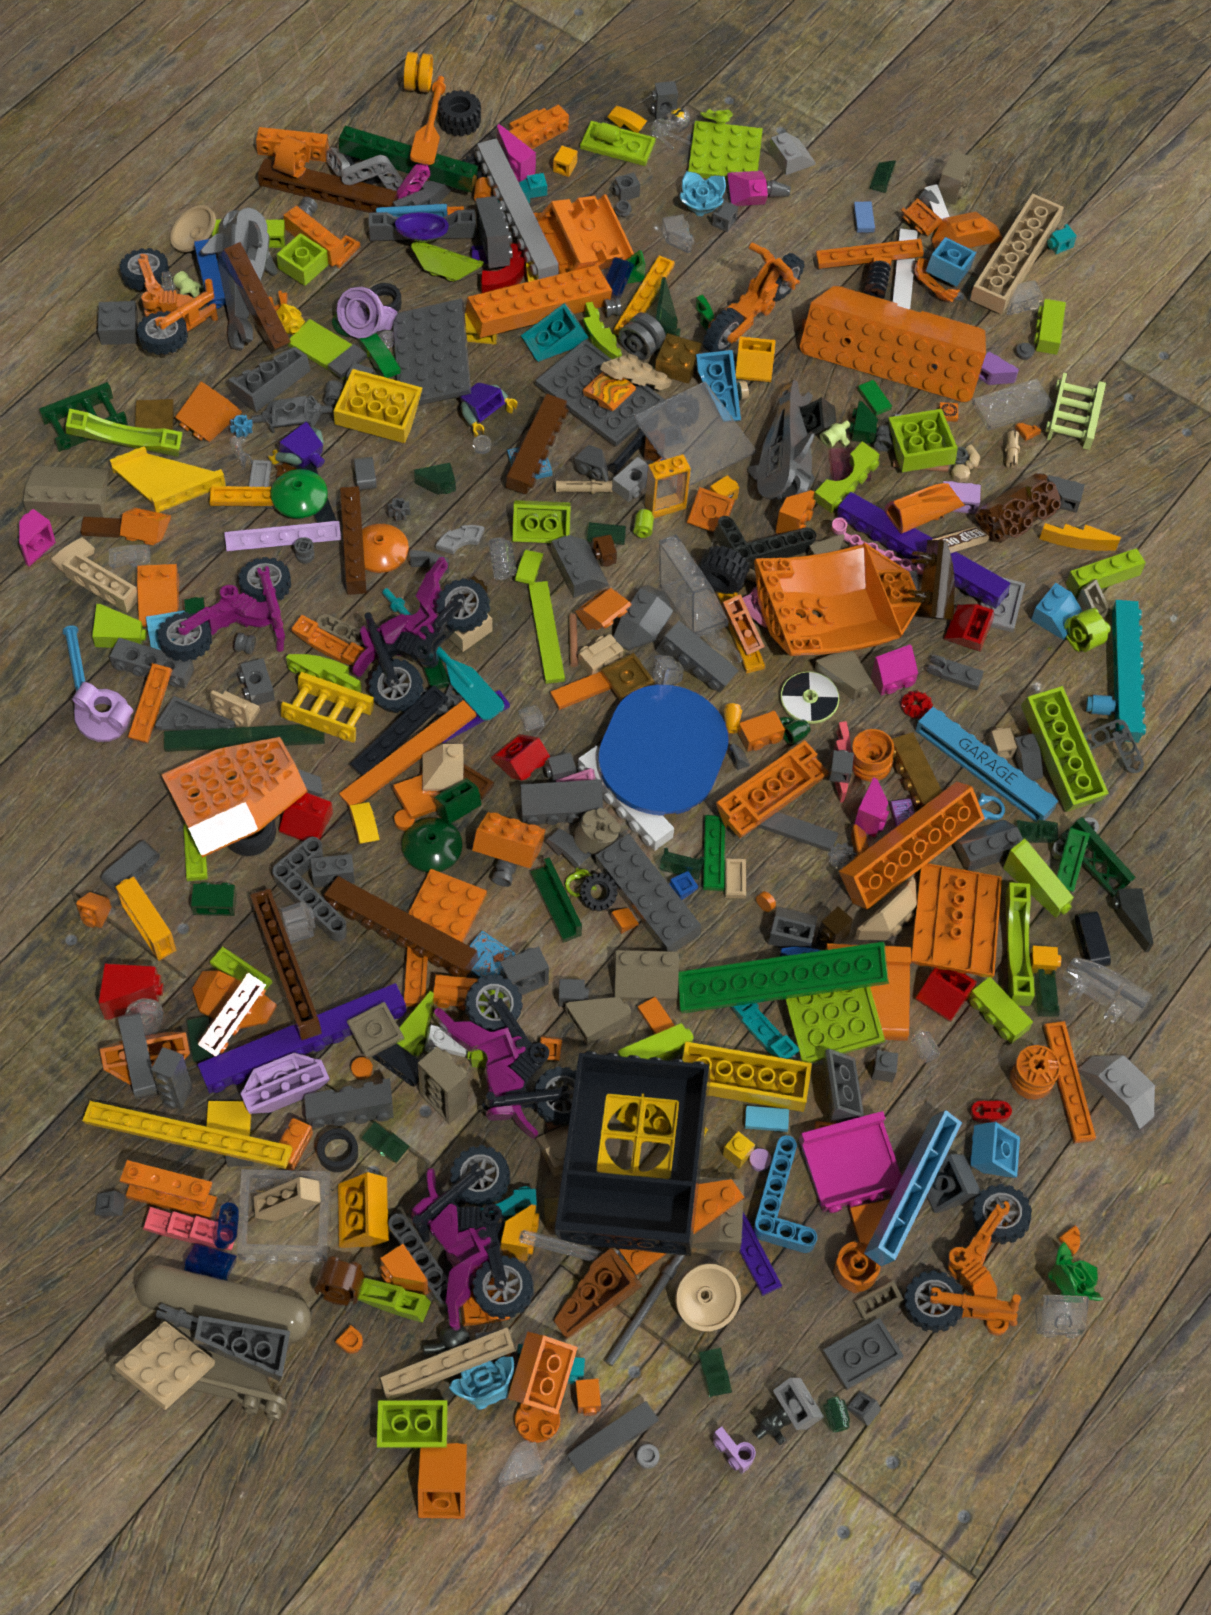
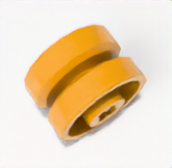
[404,52,433,93]

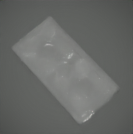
[972,379,1054,430]

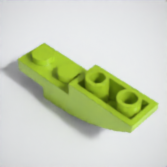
[583,302,622,359]
[286,654,362,693]

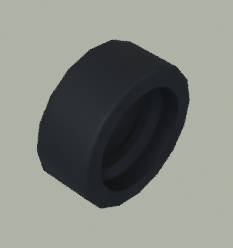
[370,283,402,313]
[317,1128,358,1172]

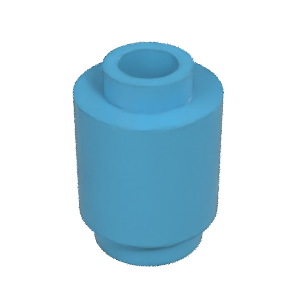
[1086,695,1115,716]

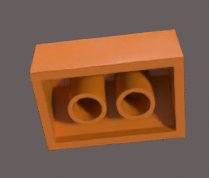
[507,1331,578,1414]

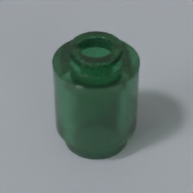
[823,1397,851,1433]

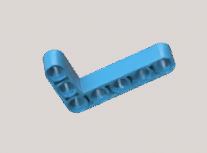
[753,1135,817,1253]

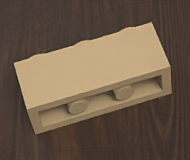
[254,1177,321,1221]

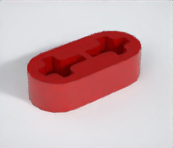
[970,1101,1012,1123]

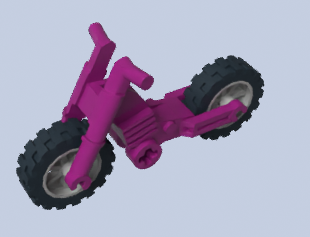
[158,557,291,662]

